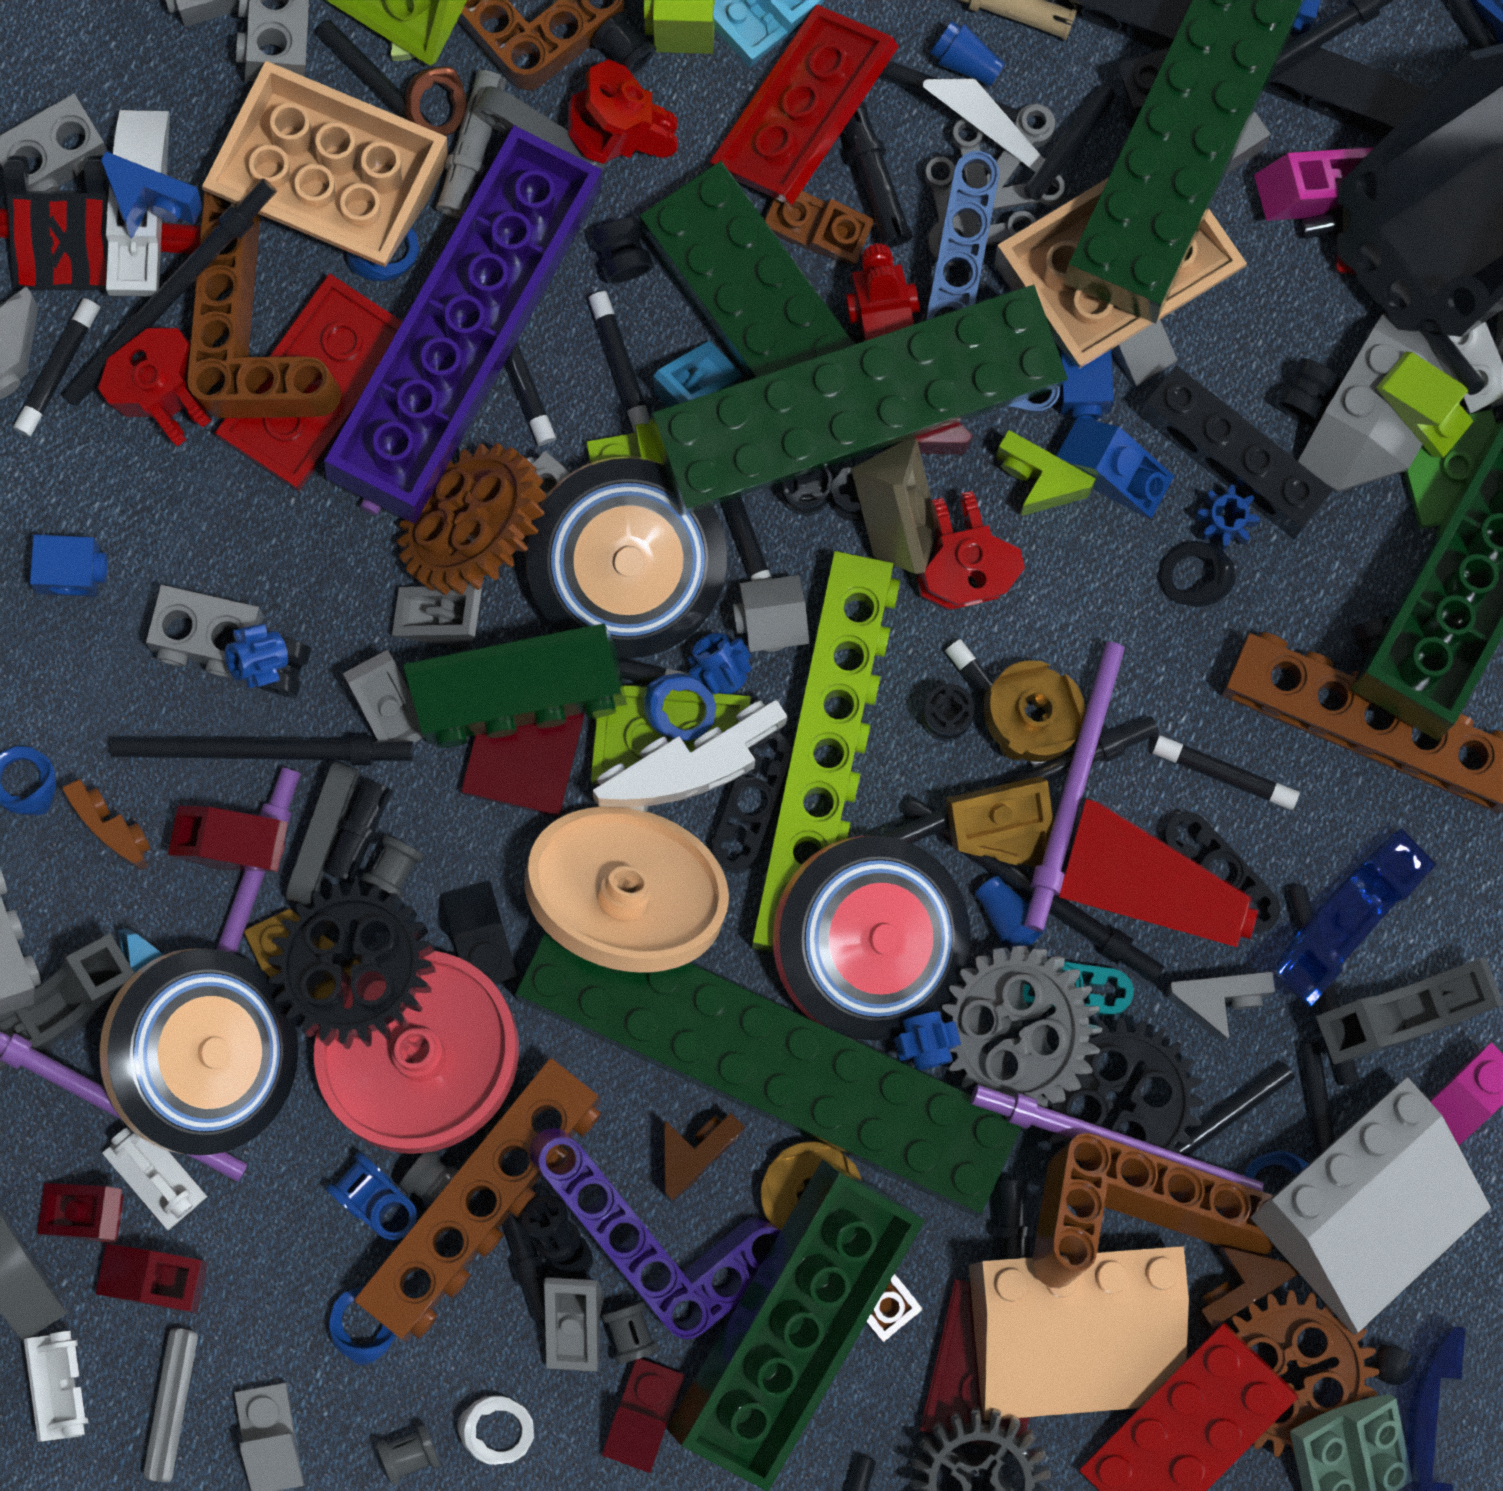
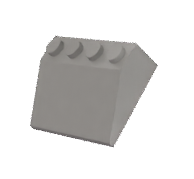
[1250,1077,1491,1335]

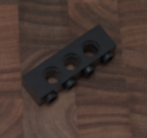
[1140,365,1333,540]

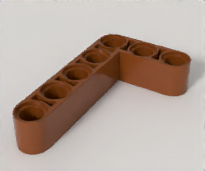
[457,0,625,90]
[188,191,342,418]
[1033,1133,1276,1288]

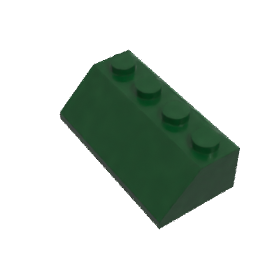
[404,623,627,748]

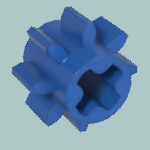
[1196,485,1260,551]
[225,623,288,688]
[688,633,752,694]
[894,1011,961,1071]

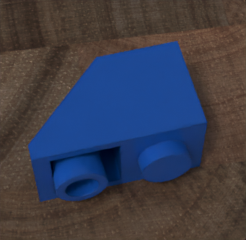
[1057,417,1175,519]

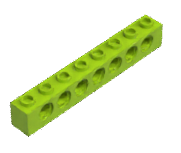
[752,551,900,953]

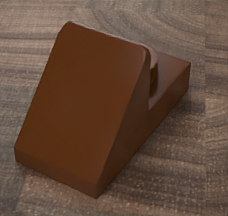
[665,1113,745,1203]
[1196,1247,1299,1330]

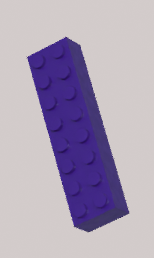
[324,125,602,524]

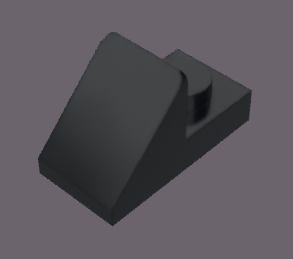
[442,881,518,986]

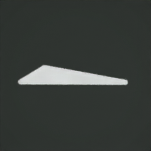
[923,79,1058,189]

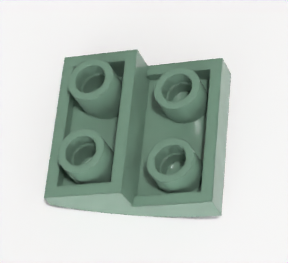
[1290,1394,1413,1491]

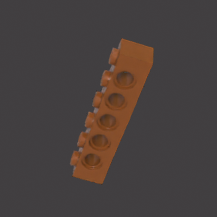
[1221,632,1503,814]
[354,1058,602,1342]

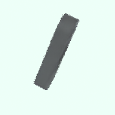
[474,86,608,173]
[286,762,359,908]

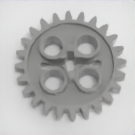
[942,946,1102,1108]

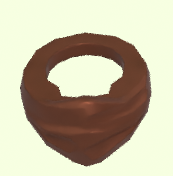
[405,66,467,136]

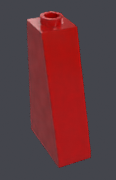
[1059,799,1259,947]

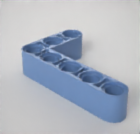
[925,151,1060,414]

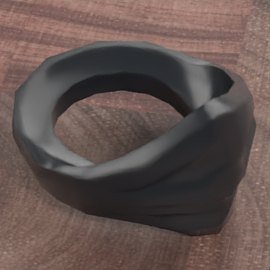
[1161,543,1236,607]

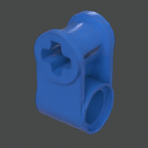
[325,1151,421,1245]

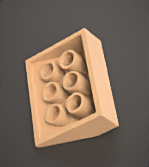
[202,61,448,267]
[994,177,1247,369]
[969,1246,1189,1421]

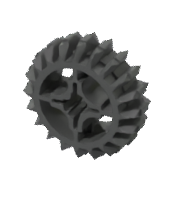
[910,1407,1051,1491]

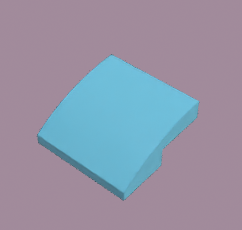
[713,0,825,67]

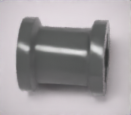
[361,835,424,899]
[601,1300,660,1364]
[376,1424,441,1486]

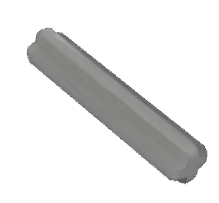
[143,1328,198,1483]

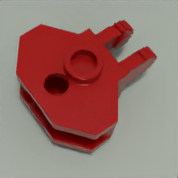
[568,59,678,164]
[845,243,920,342]
[98,328,211,446]
[916,491,1025,611]

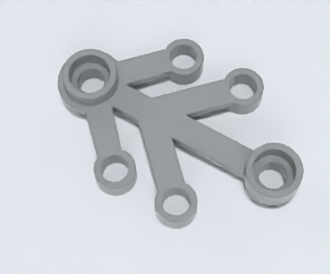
[925,104,1065,266]

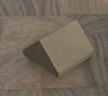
[851,437,936,574]

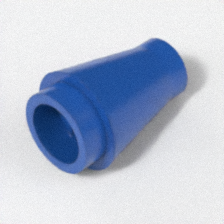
[930,20,1005,87]
[975,876,1046,949]

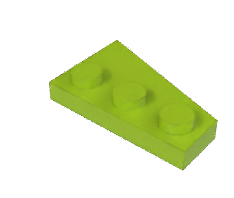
[591,685,751,785]

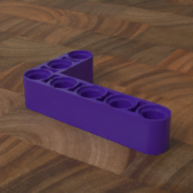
[530,1128,781,1339]

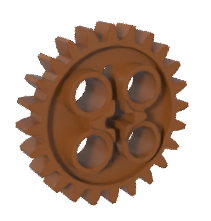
[397,443,546,595]
[1231,1289,1379,1457]

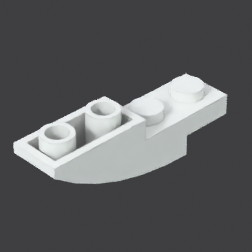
[106,110,170,297]
[593,699,787,808]

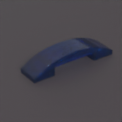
[1272,828,1437,1007]
[1407,1326,1466,1491]

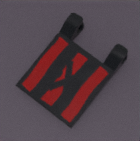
[4,155,108,291]

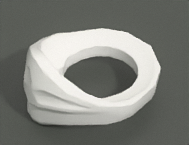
[458,1395,534,1465]

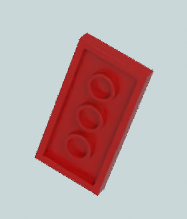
[710,4,899,206]
[215,273,403,492]
[1079,1322,1299,1491]

